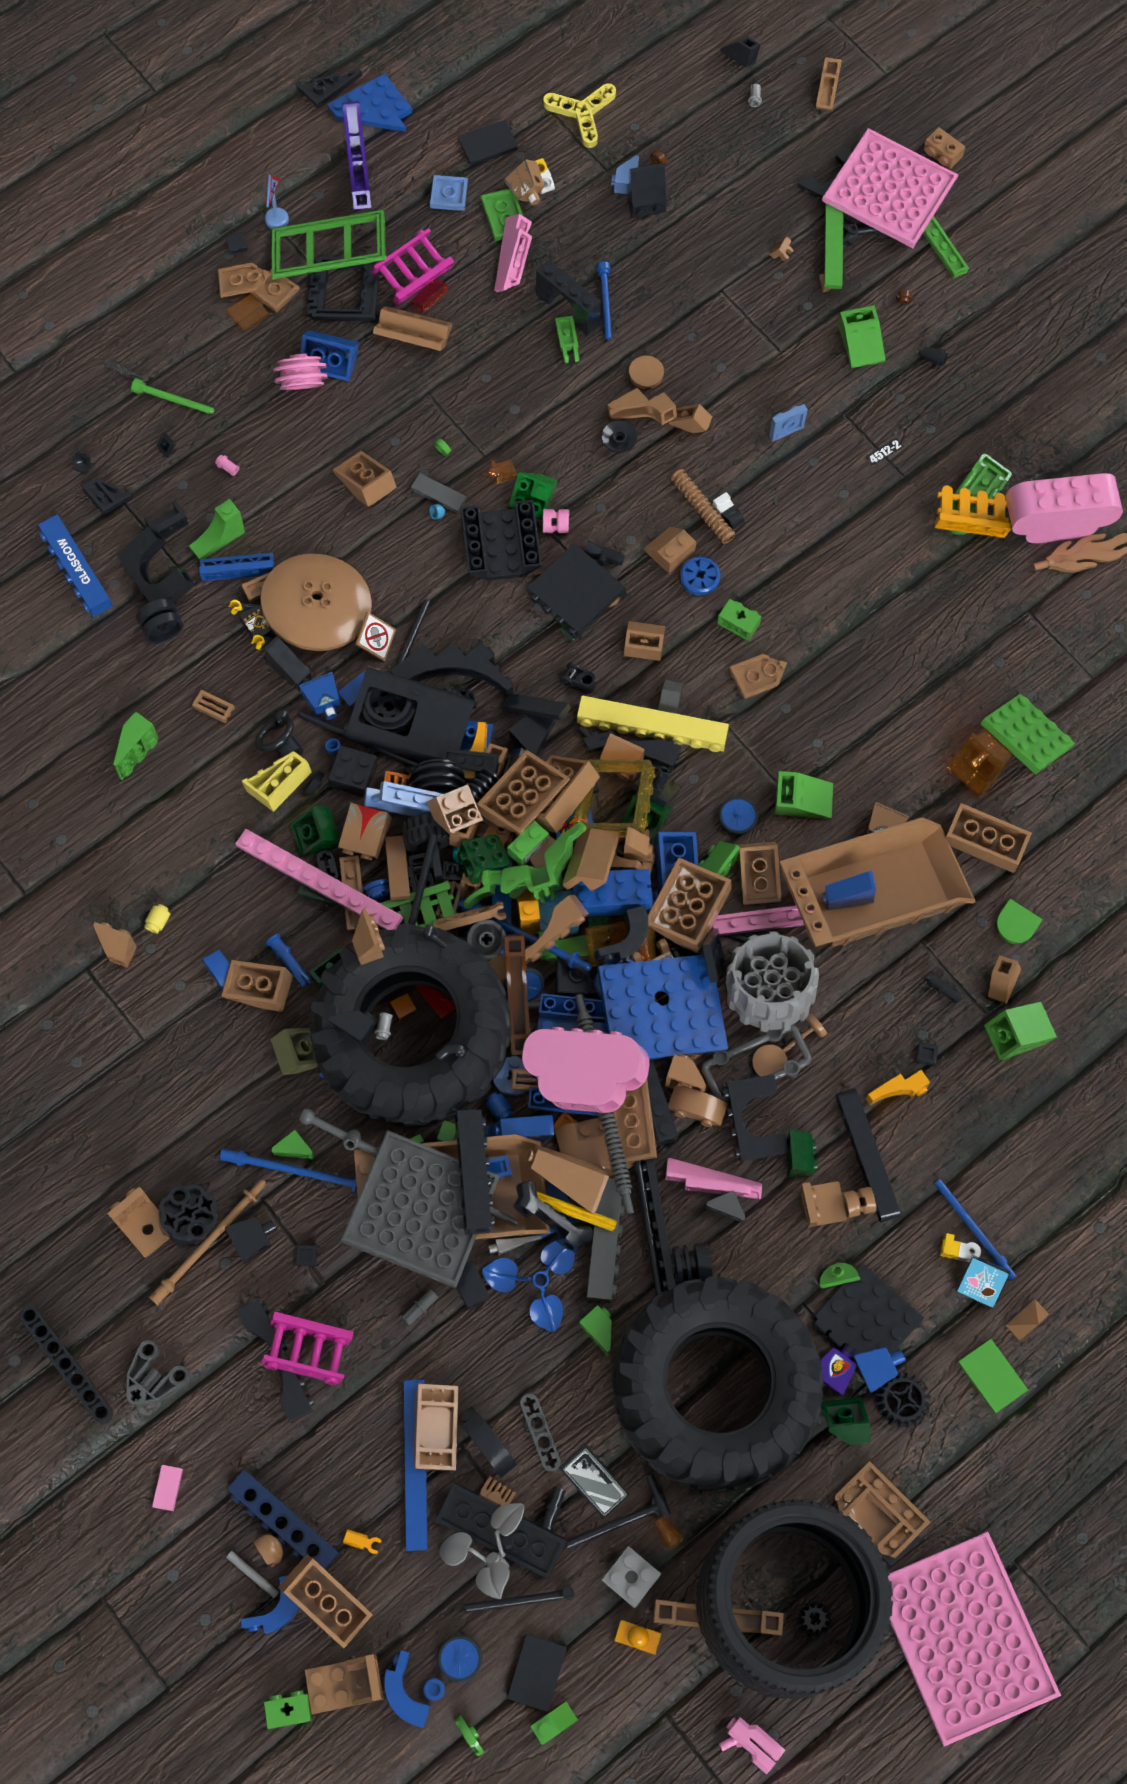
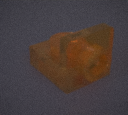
[488,459,517,484]

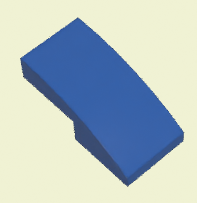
[338,671,365,707]
[202,950,230,992]

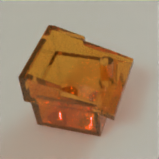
[947,729,1013,798]

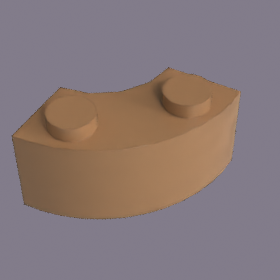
[668,1086,728,1127]

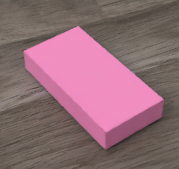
[152,1465,183,1511]

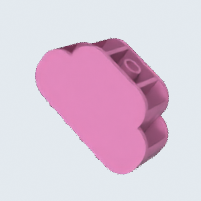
[1006,473,1123,543]
[522,1027,649,1113]

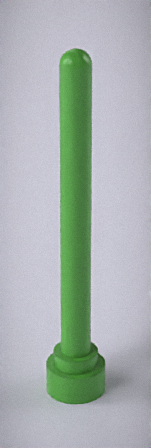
[131,378,214,414]

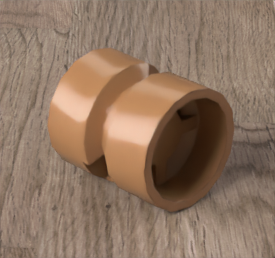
[842,1187,876,1218]

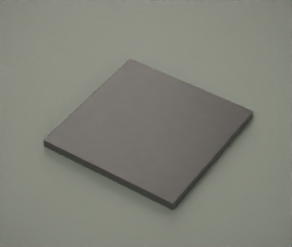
[341,1130,500,1288]

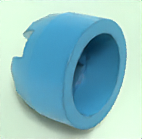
[429,504,445,520]

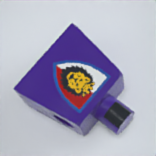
[820,1343,857,1396]

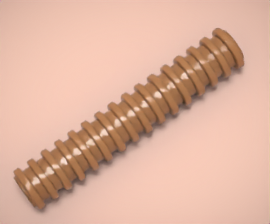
[671,469,735,544]

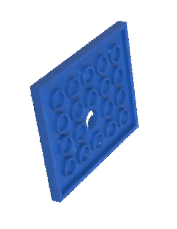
[597,955,728,1060]

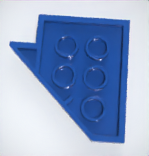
[328,73,412,132]

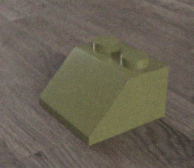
[271,1028,319,1075]

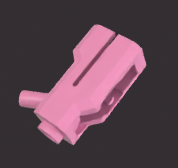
[719,1717,785,1774]

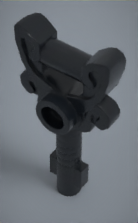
[843,220,881,246]

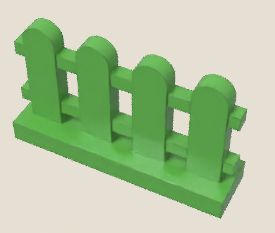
[380,881,458,928]

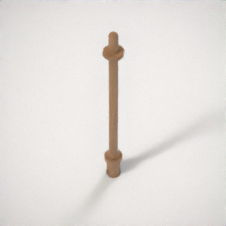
[149,1180,266,1306]

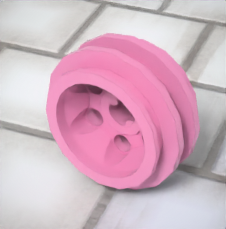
[273,354,328,390]

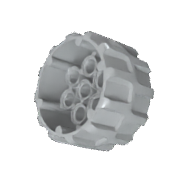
[725,932,819,1032]

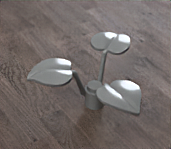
[439,1503,525,1599]

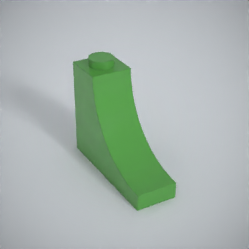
[189,499,245,561]

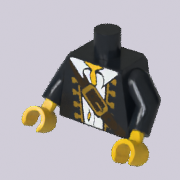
[228,600,278,650]

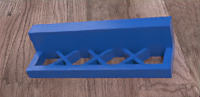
[199,553,274,582]

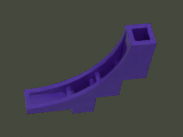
[342,101,371,209]

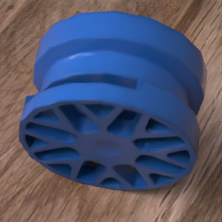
[363,879,391,903]

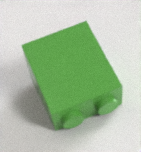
[984,1002,1057,1061]

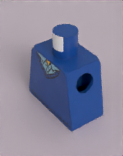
[299,672,340,720]

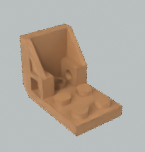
[305,1654,384,1714]

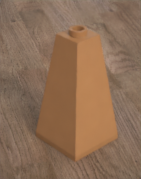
[527,1144,609,1214]

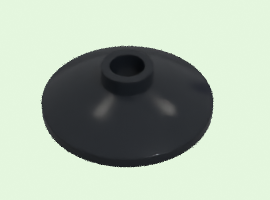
[602,420,638,453]

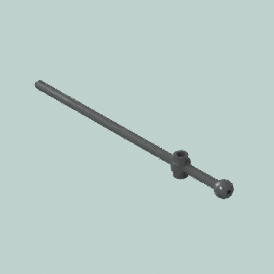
[299,1109,518,1227]

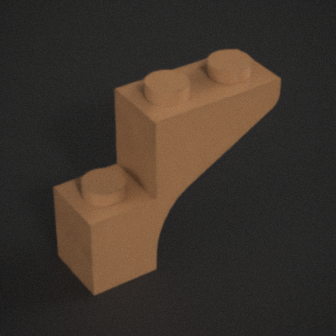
[607,388,677,425]

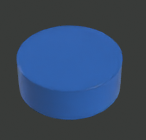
[423,1678,445,1701]

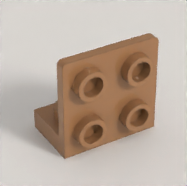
[800,1181,847,1228]

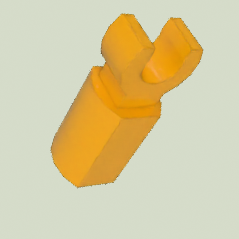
[343,1529,382,1554]

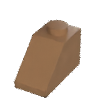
[668,404,712,433]
[624,827,653,862]

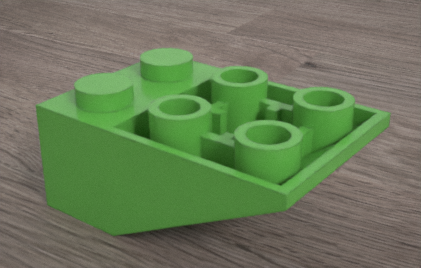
[838,306,886,368]
[113,712,159,780]
[775,771,833,819]

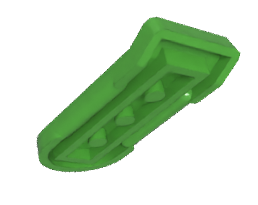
[948,453,1012,535]

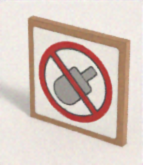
[355,612,396,662]

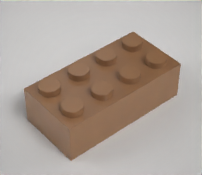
[946,803,1032,873]
[278,1554,373,1648]

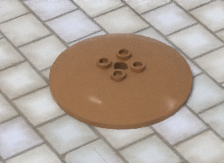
[261,554,372,651]

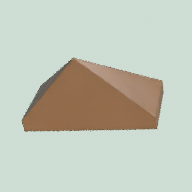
[1005,1299,1049,1341]

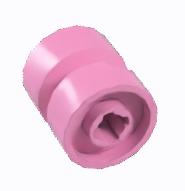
[543,509,569,533]

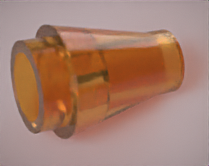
[654,1517,683,1550]

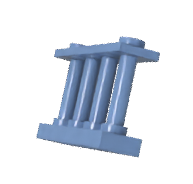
[364,781,443,817]

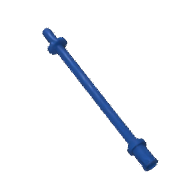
[457,898,592,971]
[220,1148,357,1192]

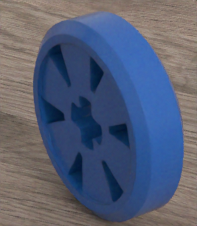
[680,556,721,596]

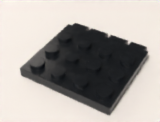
[812,1263,924,1363]

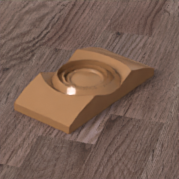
[413,1384,458,1471]

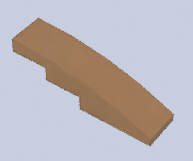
[385,835,410,901]

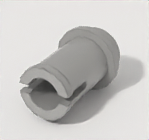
[748,84,762,107]
[375,1013,392,1040]

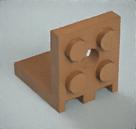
[107,1187,173,1258]

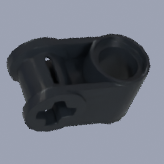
[559,663,596,694]

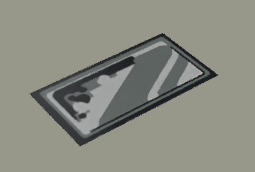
[559,1445,630,1519]

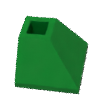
[509,472,558,519]

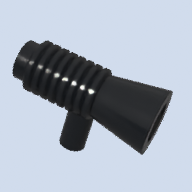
[584,540,625,566]

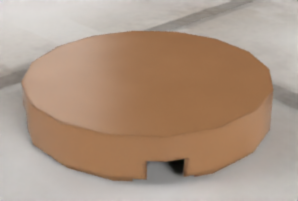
[629,356,664,389]

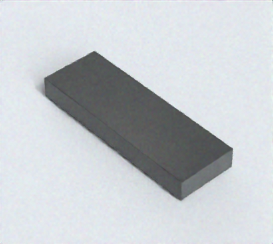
[411,473,467,513]

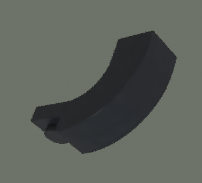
[594,906,649,964]
[457,1406,517,1478]

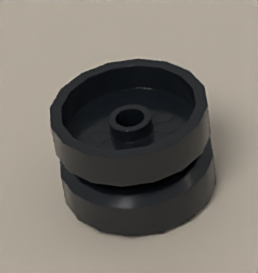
[136,599,184,644]

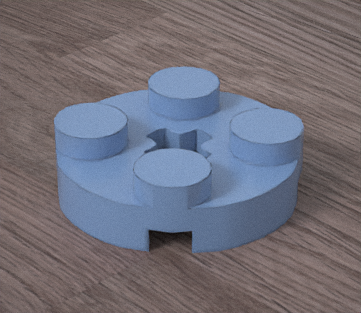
[493,1056,532,1096]

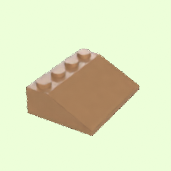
[477,750,570,834]
[531,755,600,833]
[648,858,732,954]

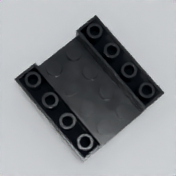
[461,500,542,581]

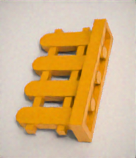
[935,485,1011,538]

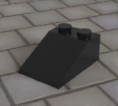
[628,163,667,218]

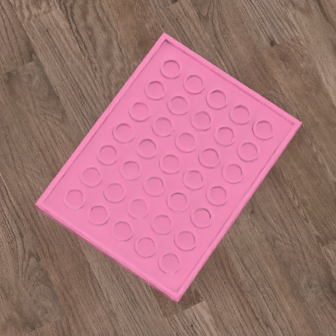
[888,1532,1061,1747]

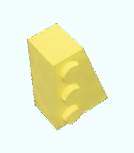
[242,751,312,812]

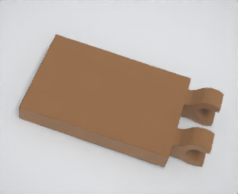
[433,902,506,931]

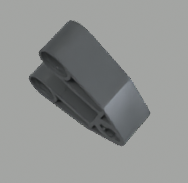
[126,1340,191,1407]

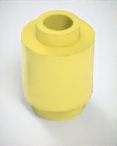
[144,904,170,934]

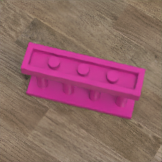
[372,228,454,306]
[260,1312,354,1385]

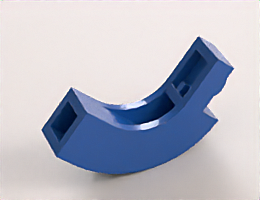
[241,1576,299,1634]
[385,1650,430,1728]

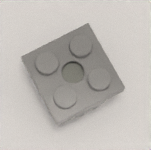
[602,1546,661,1608]

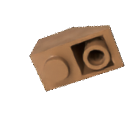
[988,955,1021,1004]

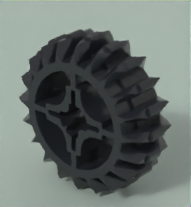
[875,1372,931,1429]

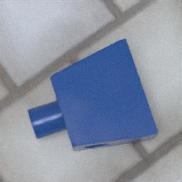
[853,1347,906,1392]

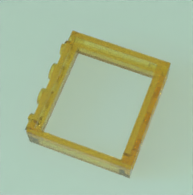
[573,760,656,837]

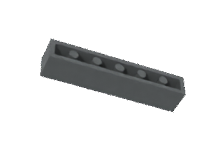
[587,1178,625,1303]

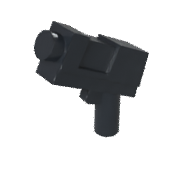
[578,725,619,754]

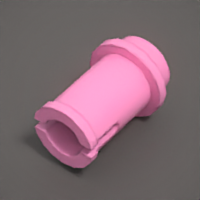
[215,455,239,476]

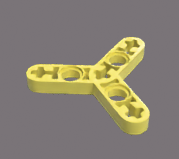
[543,84,616,148]

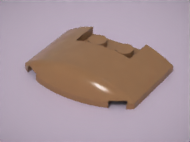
[554,1117,634,1177]
[835,1461,931,1558]

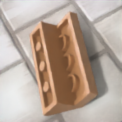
[373,306,452,351]
[562,828,620,891]

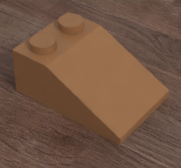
[333,451,397,507]
[738,842,781,905]
[222,960,293,1012]

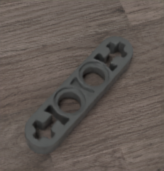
[520,1393,561,1472]

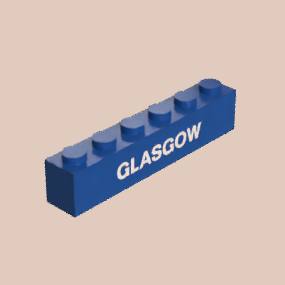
[38,514,113,617]

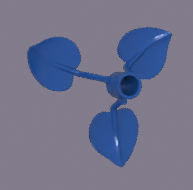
[482,1241,575,1332]

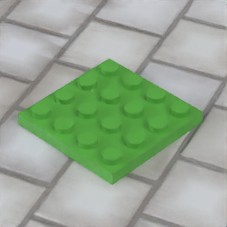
[980,694,1075,775]

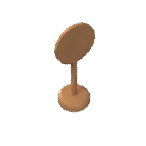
[752,1013,827,1076]

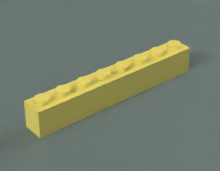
[577,696,729,752]

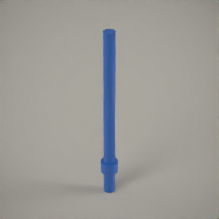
[935,1179,1017,1280]

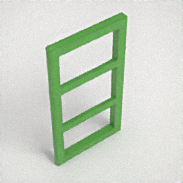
[272,210,386,279]

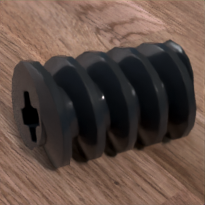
[465,769,499,805]

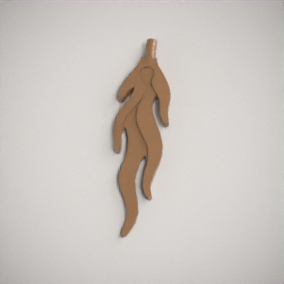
[1032,533,1127,573]

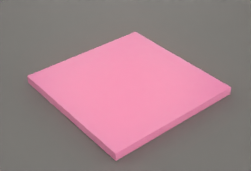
[822,128,958,248]

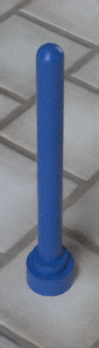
[596,261,612,340]

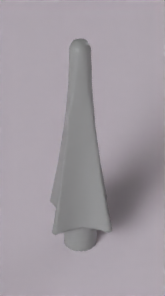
[488,1234,542,1256]

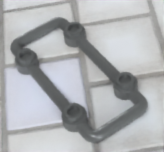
[701,1024,812,1103]

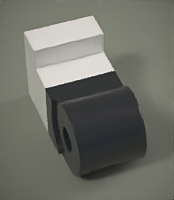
[713,492,745,530]

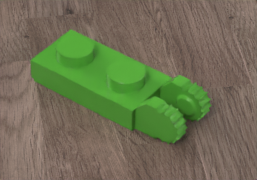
[555,316,579,363]

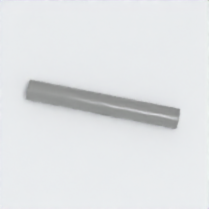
[226,1551,280,1599]

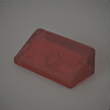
[410,279,447,312]

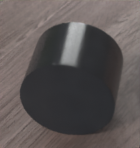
[275,736,303,758]

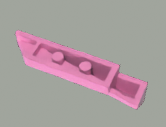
[494,214,532,292]
[665,1158,762,1199]

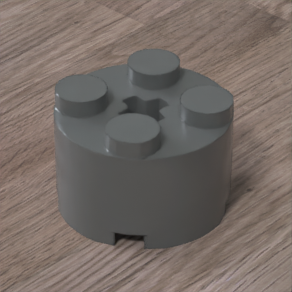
[465,919,506,959]

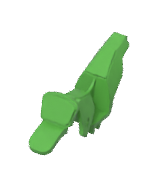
[463,822,587,909]

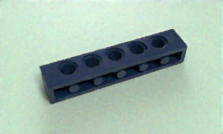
[227,1470,340,1570]

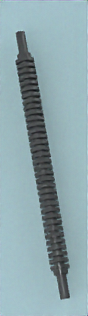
[575,994,634,1215]

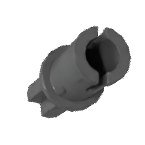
[402,1289,439,1325]

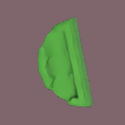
[820,1263,861,1289]
[454,1715,484,1757]

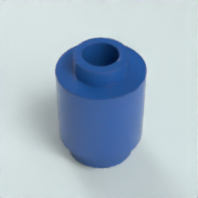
[485,1092,513,1120]

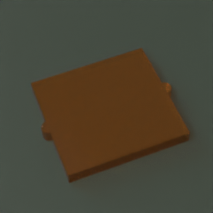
[227,294,269,331]

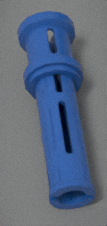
[265,934,312,988]

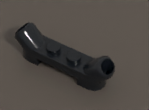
[513,1181,593,1252]

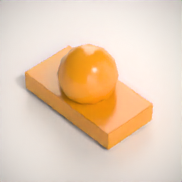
[615,1620,661,1655]

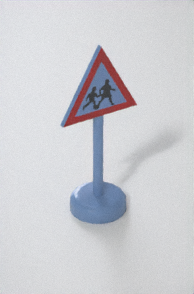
[265,175,289,229]

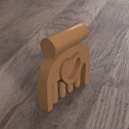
[480,1476,516,1506]

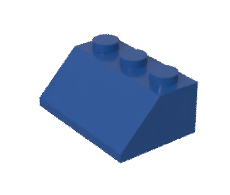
[300,330,359,381]
[654,832,699,894]

